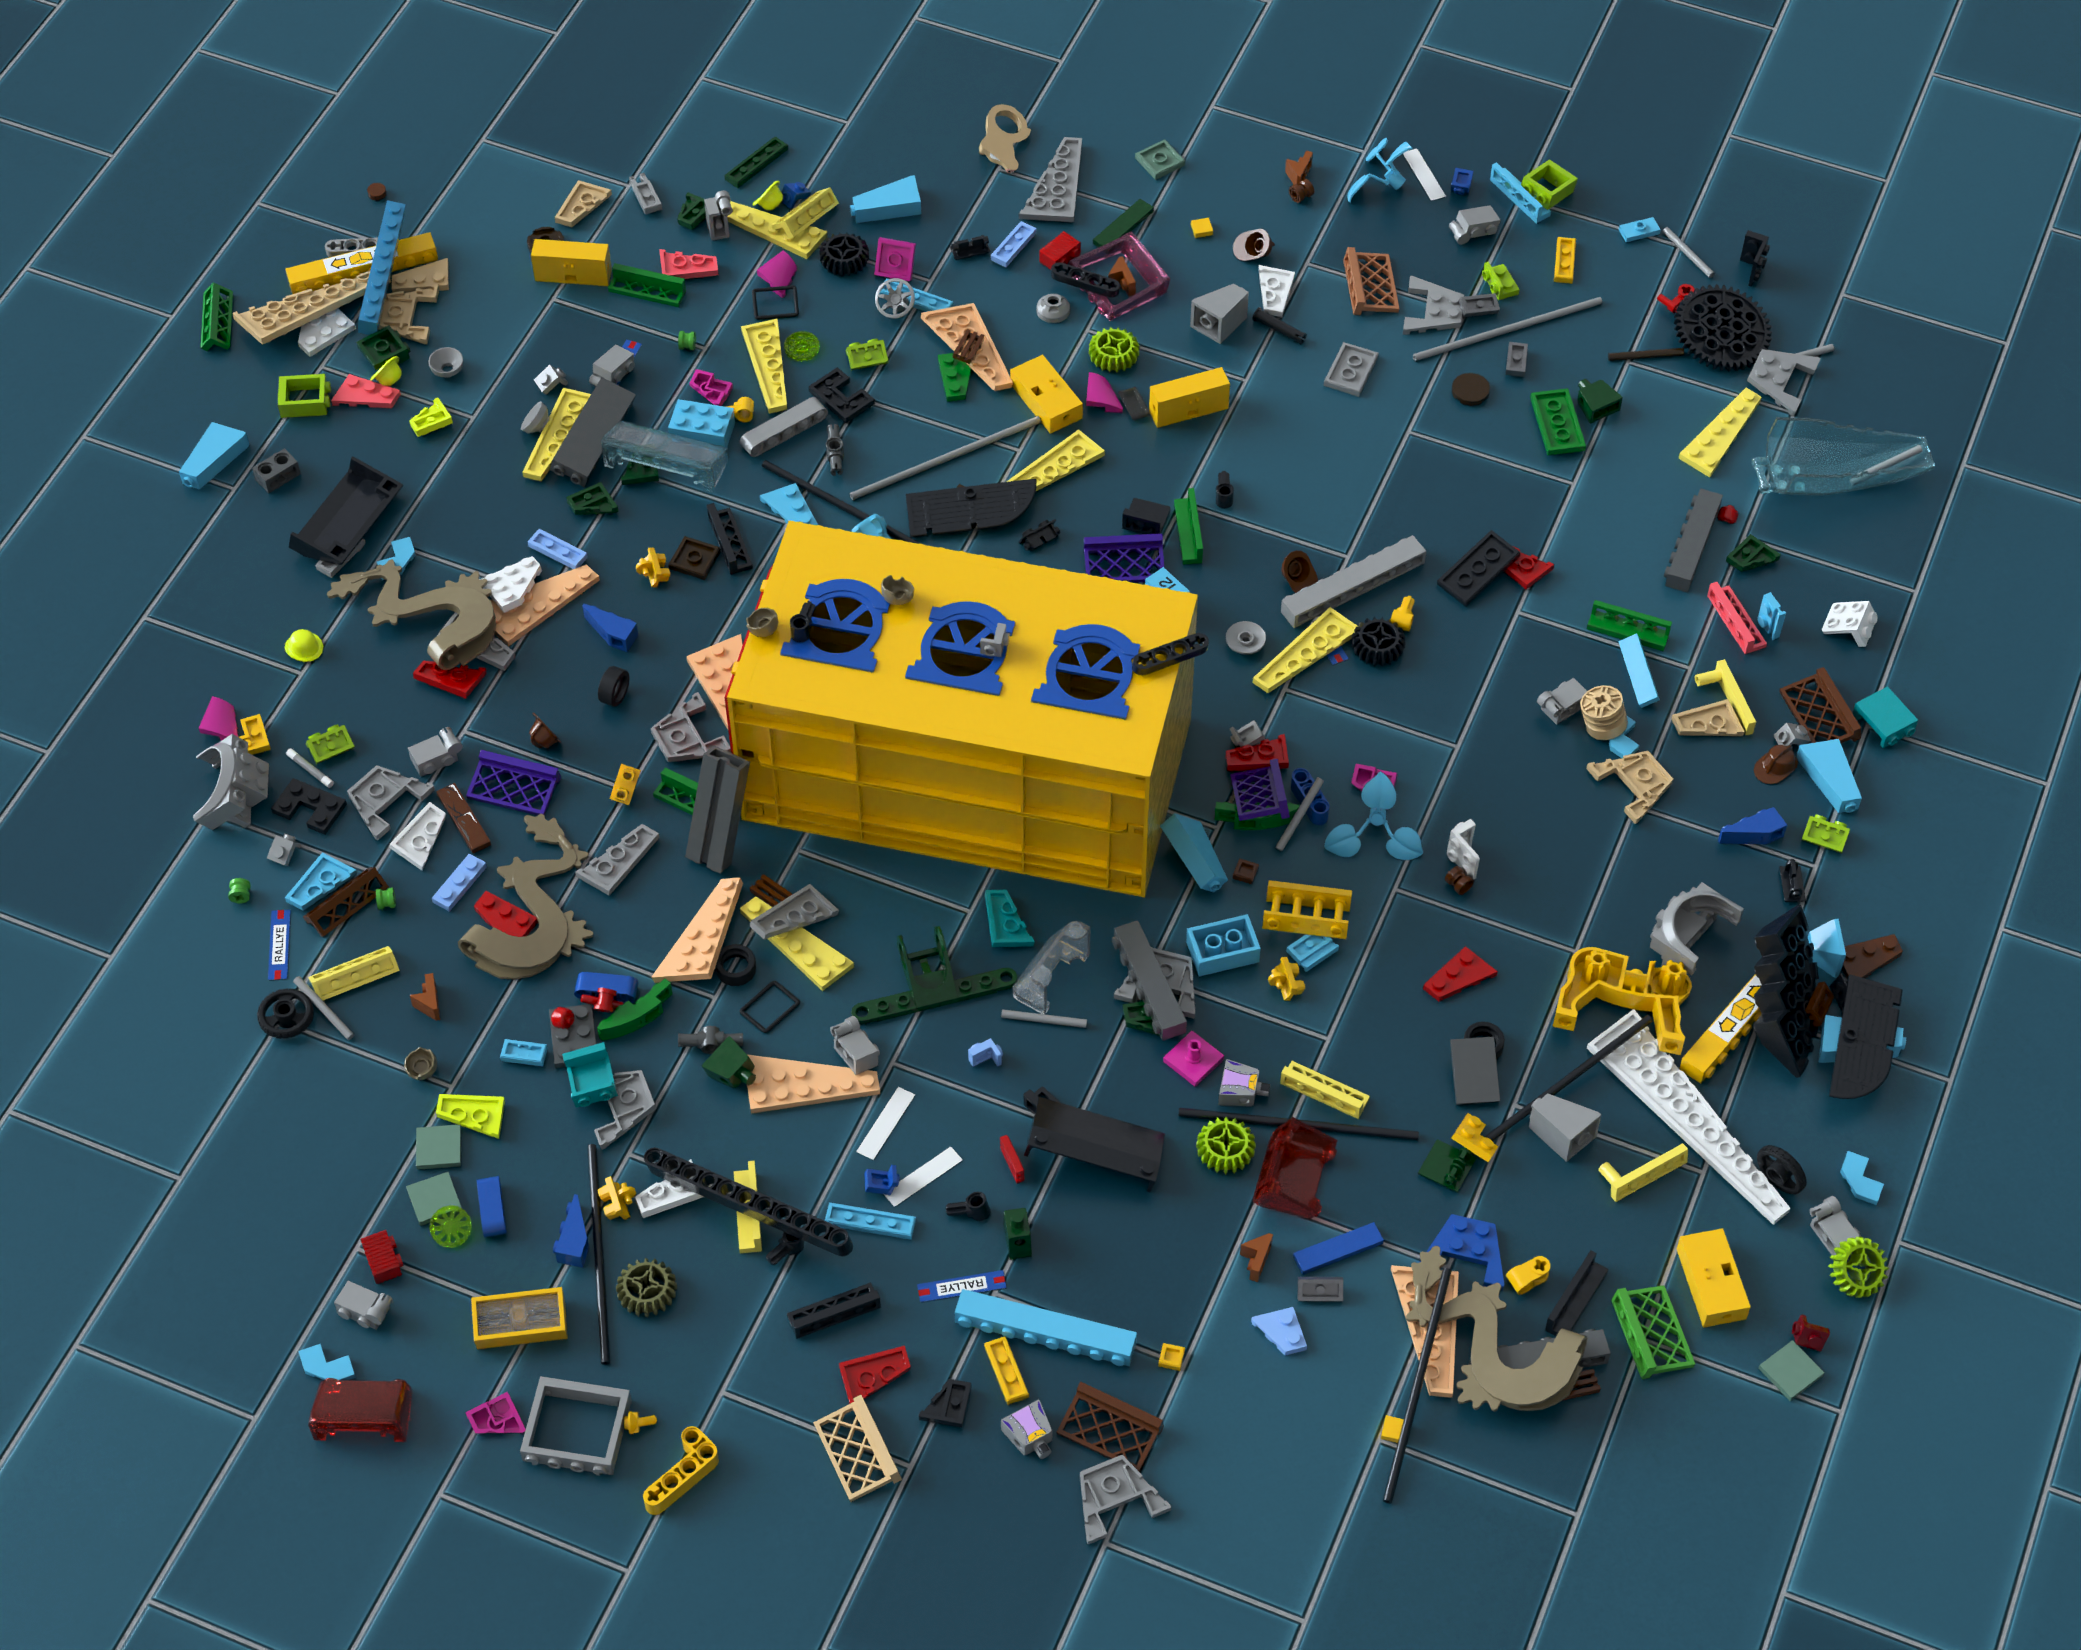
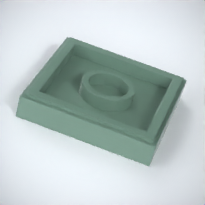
[1135,139,1185,180]
[416,1125,461,1170]
[406,1172,462,1226]
[1758,1340,1824,1401]

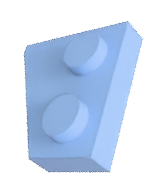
[1251,1307,1307,1356]

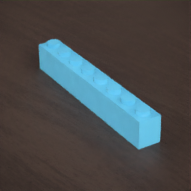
[955,1289,1137,1366]

